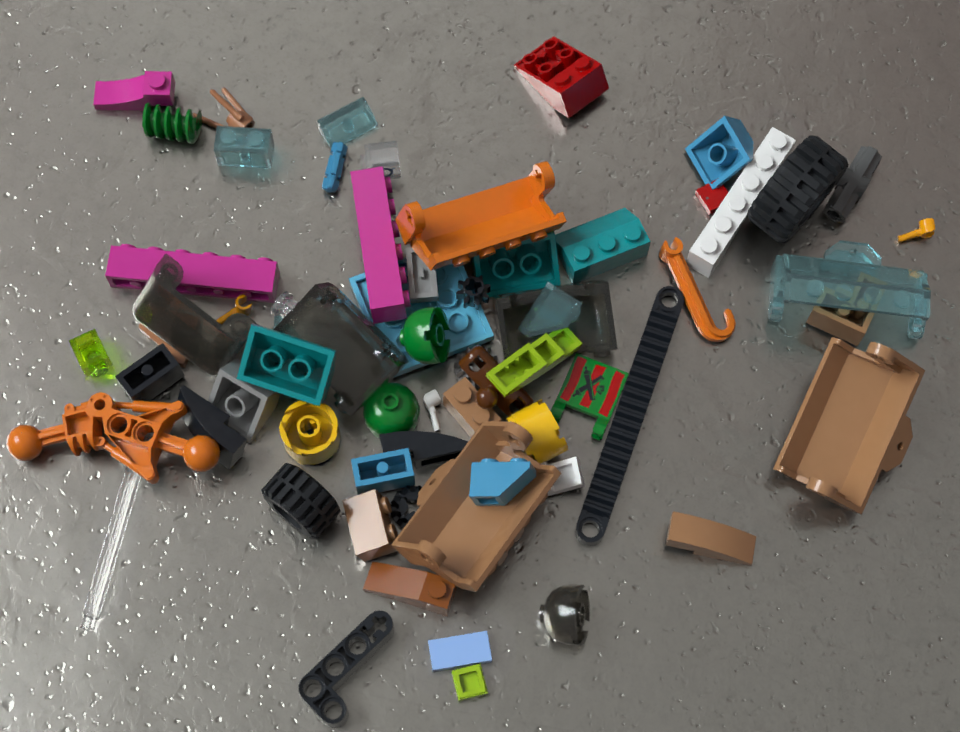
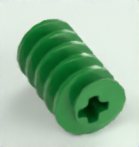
[142,102,202,144]

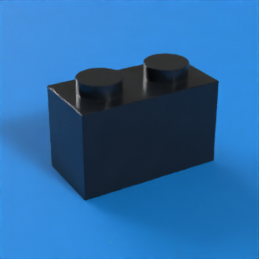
[115,343,185,402]

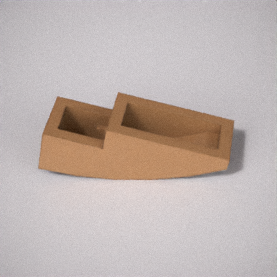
[666,511,756,566]

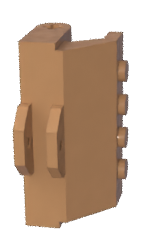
[773,337,925,515]
[391,421,561,592]

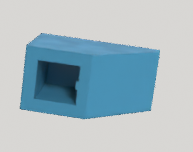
[469,458,536,506]

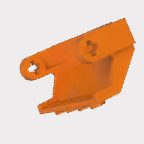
[395,161,567,270]

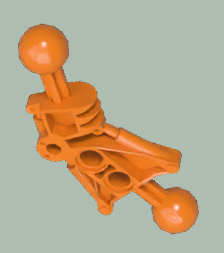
[6,392,220,484]

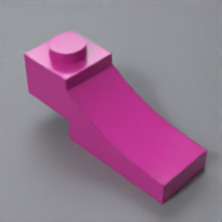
[93,71,175,111]

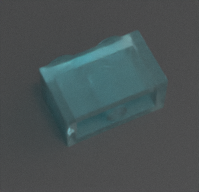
[214,126,275,169]

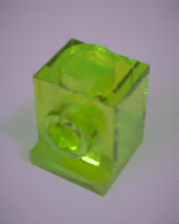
[69,329,113,377]

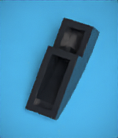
[177,385,247,470]
[379,431,468,469]

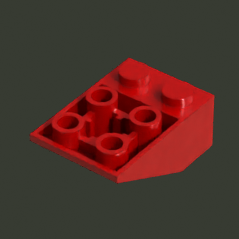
[514,36,609,118]

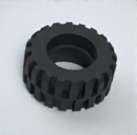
[747,135,849,243]

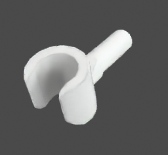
[423,389,442,432]

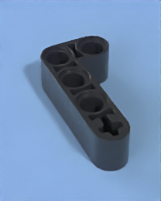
[298,610,394,728]

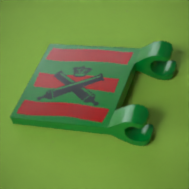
[551,353,629,441]

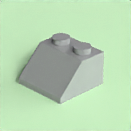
[208,358,281,443]

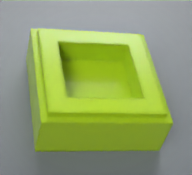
[451,663,488,702]

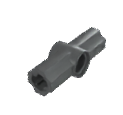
[823,146,882,223]

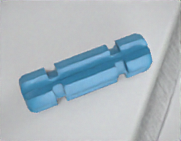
[322,142,348,193]

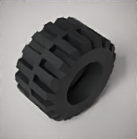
[261,463,341,539]

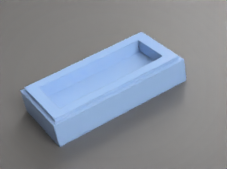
[428,631,492,672]

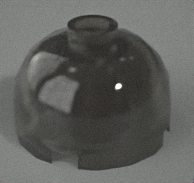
[539,584,590,646]

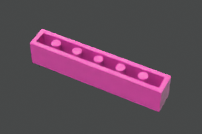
[350,166,411,324]
[105,244,280,303]

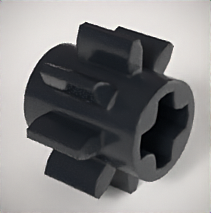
[456,273,491,310]

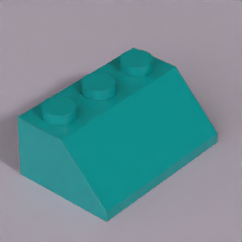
[555,208,651,285]
[471,231,561,297]
[236,323,336,406]

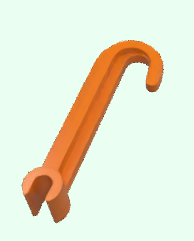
[659,237,736,342]

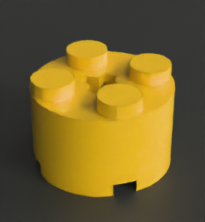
[506,399,568,464]
[279,400,340,465]

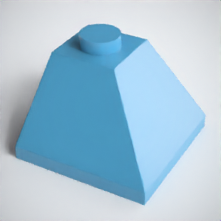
[685,116,753,190]

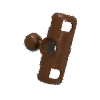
[459,345,534,417]

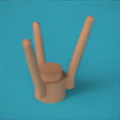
[193,88,255,138]

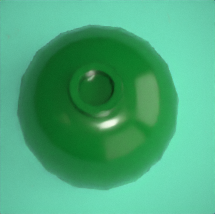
[400,307,450,364]
[363,382,420,438]

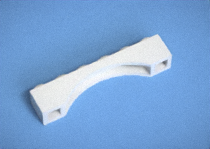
[686,127,796,278]

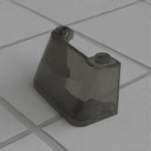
[133,253,259,376]
[492,280,618,361]
[273,282,409,416]

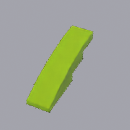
[485,323,583,397]

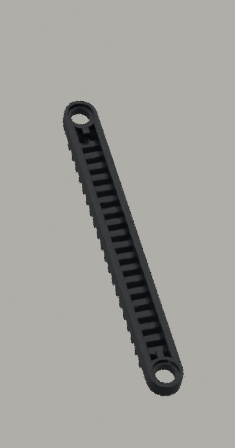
[575,286,684,546]

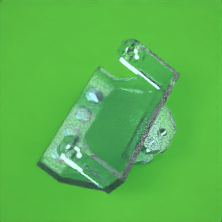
[768,240,931,339]

